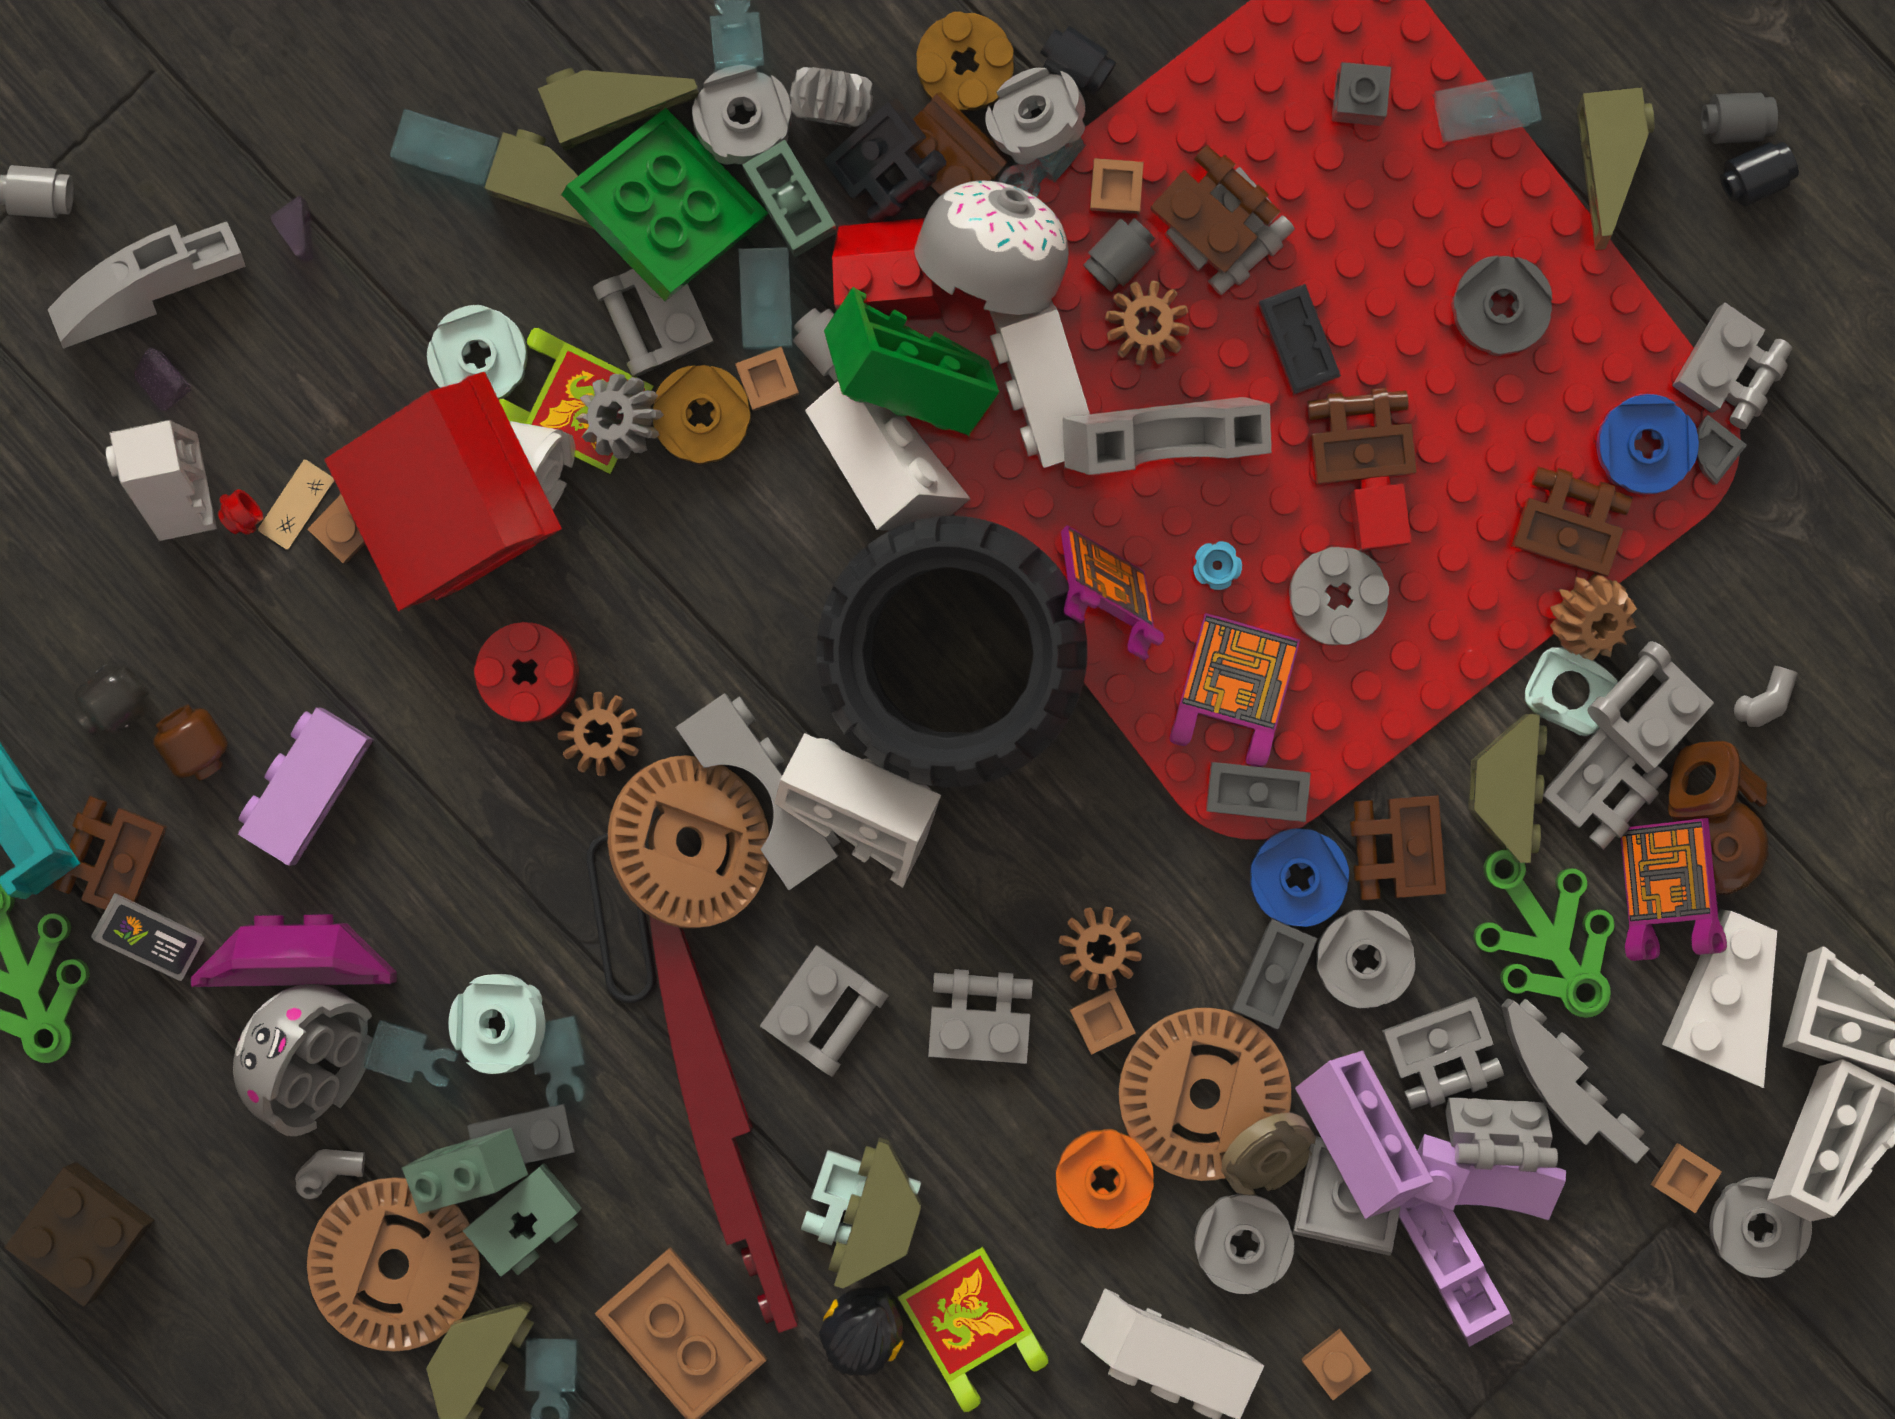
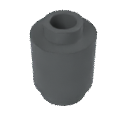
[1701,92,1778,144]
[1083,218,1156,292]

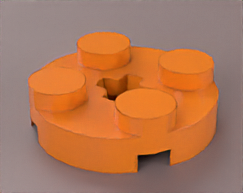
[1055,1129,1154,1229]

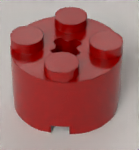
[474,622,579,722]

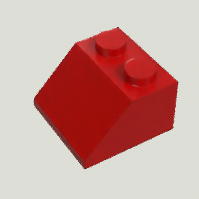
[832,218,942,317]

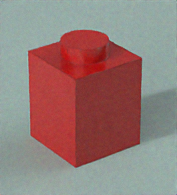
[1349,476,1412,551]

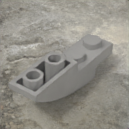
[48,221,245,348]
[1501,999,1649,1163]

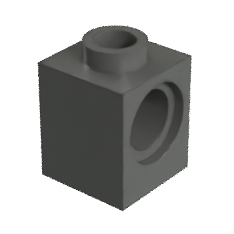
[1331,62,1391,126]

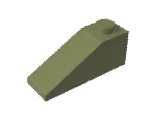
[538,68,699,151]
[1576,88,1654,250]
[484,129,596,231]

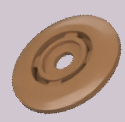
[608,755,769,929]
[1119,1007,1291,1181]
[307,1177,481,1351]

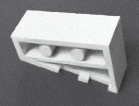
[989,301,1090,468]
[805,381,971,531]
[106,420,217,541]
[774,733,941,888]
[1662,909,1777,1088]
[1782,946,1895,1082]
[1767,1059,1895,1222]
[1081,1289,1264,1419]

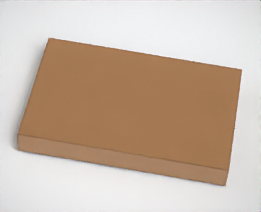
[595,1247,767,1419]

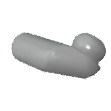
[1734,666,1798,727]
[295,1149,365,1199]

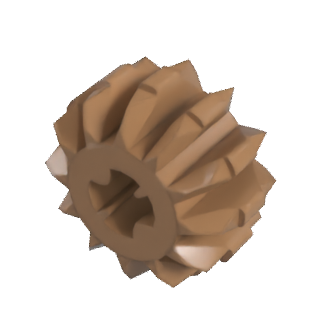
[1105,281,1189,366]
[1550,573,1637,661]
[558,692,643,776]
[1059,906,1142,990]

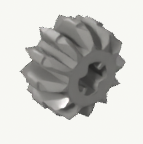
[790,67,873,128]
[576,374,664,459]

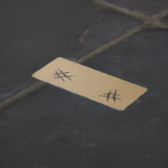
[258,459,334,549]

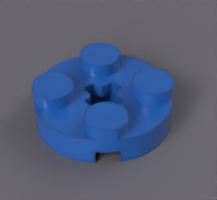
[1596,394,1699,495]
[1250,828,1349,927]

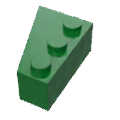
[824,287,999,435]

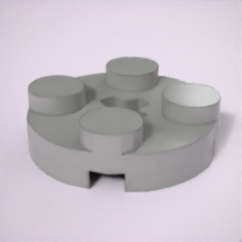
[692,65,792,165]
[986,68,1085,164]
[1289,547,1389,645]
[1316,910,1415,1008]
[1709,1177,1812,1278]
[1194,1193,1294,1294]

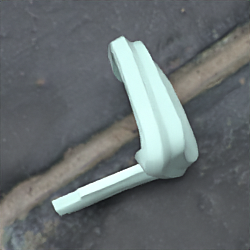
[1525,647,1618,736]

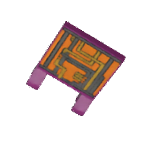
[1061,525,1164,660]
[1169,613,1300,767]
[1621,818,1727,961]

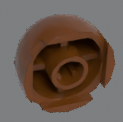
[1673,801,1768,895]

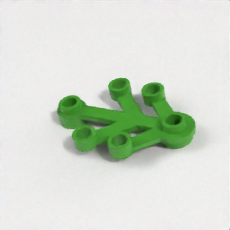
[1473,849,1615,1018]
[0,884,90,1063]

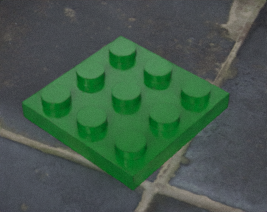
[561,108,768,301]

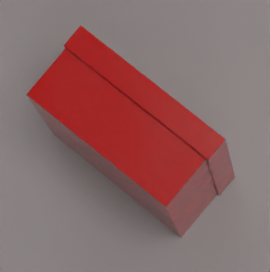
[324,371,562,611]

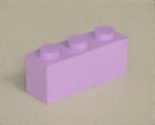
[238,708,374,866]
[1295,1051,1434,1219]

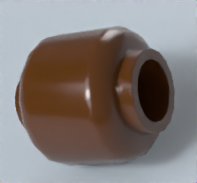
[153,704,228,781]

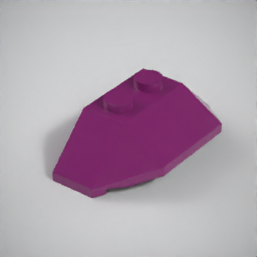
[191,914,397,987]

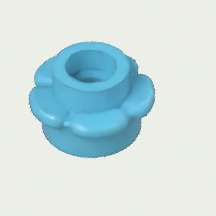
[1193,541,1242,590]

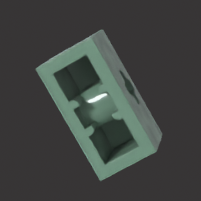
[742,140,837,257]
[402,1128,528,1214]
[463,1163,582,1277]

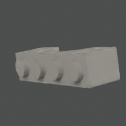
[1062,397,1272,475]
[676,693,841,890]

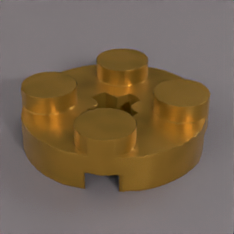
[916,12,1014,113]
[653,365,751,465]

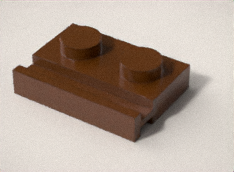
[913,92,1011,195]

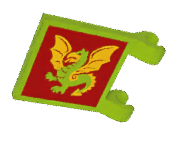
[499,328,653,474]
[898,1247,1049,1412]

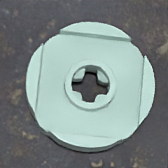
[427,305,528,399]
[448,974,545,1074]

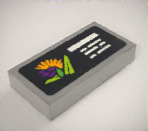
[91,893,205,981]

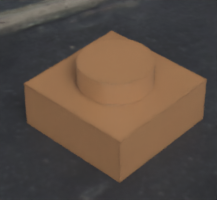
[1090,158,1144,214]
[736,346,799,412]
[307,494,365,564]
[1069,989,1136,1055]
[1650,1143,1722,1213]
[1301,1329,1372,1400]

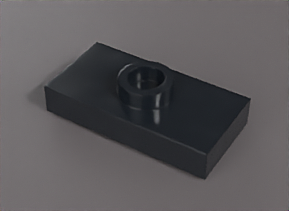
[1258,284,1341,395]

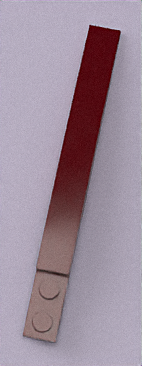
[649,916,799,1333]

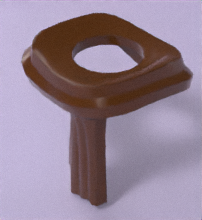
[1668,741,1767,821]

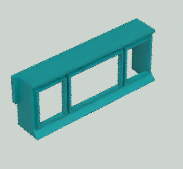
[0,743,81,899]

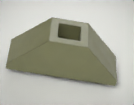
[1468,714,1547,863]
[828,1137,921,1289]
[426,1301,534,1419]

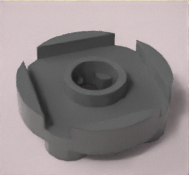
[1451,255,1553,356]

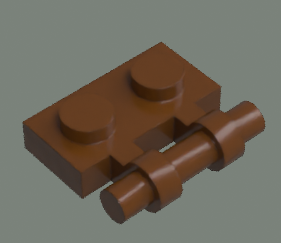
[1150,145,1281,276]
[1307,388,1417,484]
[1511,466,1632,577]
[52,795,168,910]
[1350,795,1446,900]

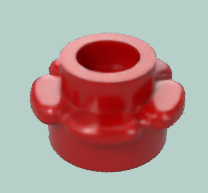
[217,489,263,535]

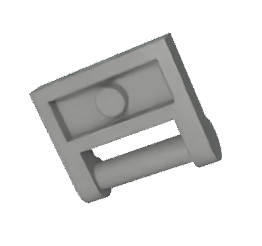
[593,269,714,377]
[1587,641,1714,773]
[760,945,889,1077]

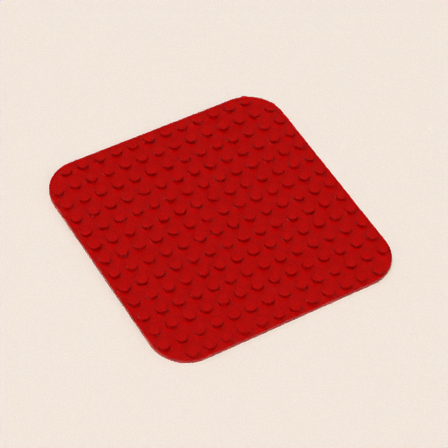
[904,0,1741,840]

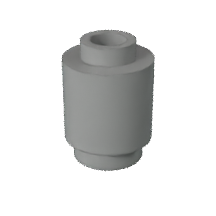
[0,165,74,218]
[793,308,838,382]

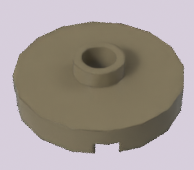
[1221,1112,1316,1196]

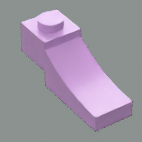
[1413,1134,1566,1220]
[1399,1197,1513,1347]

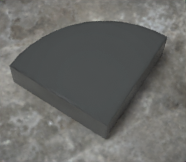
[1696,415,1747,485]

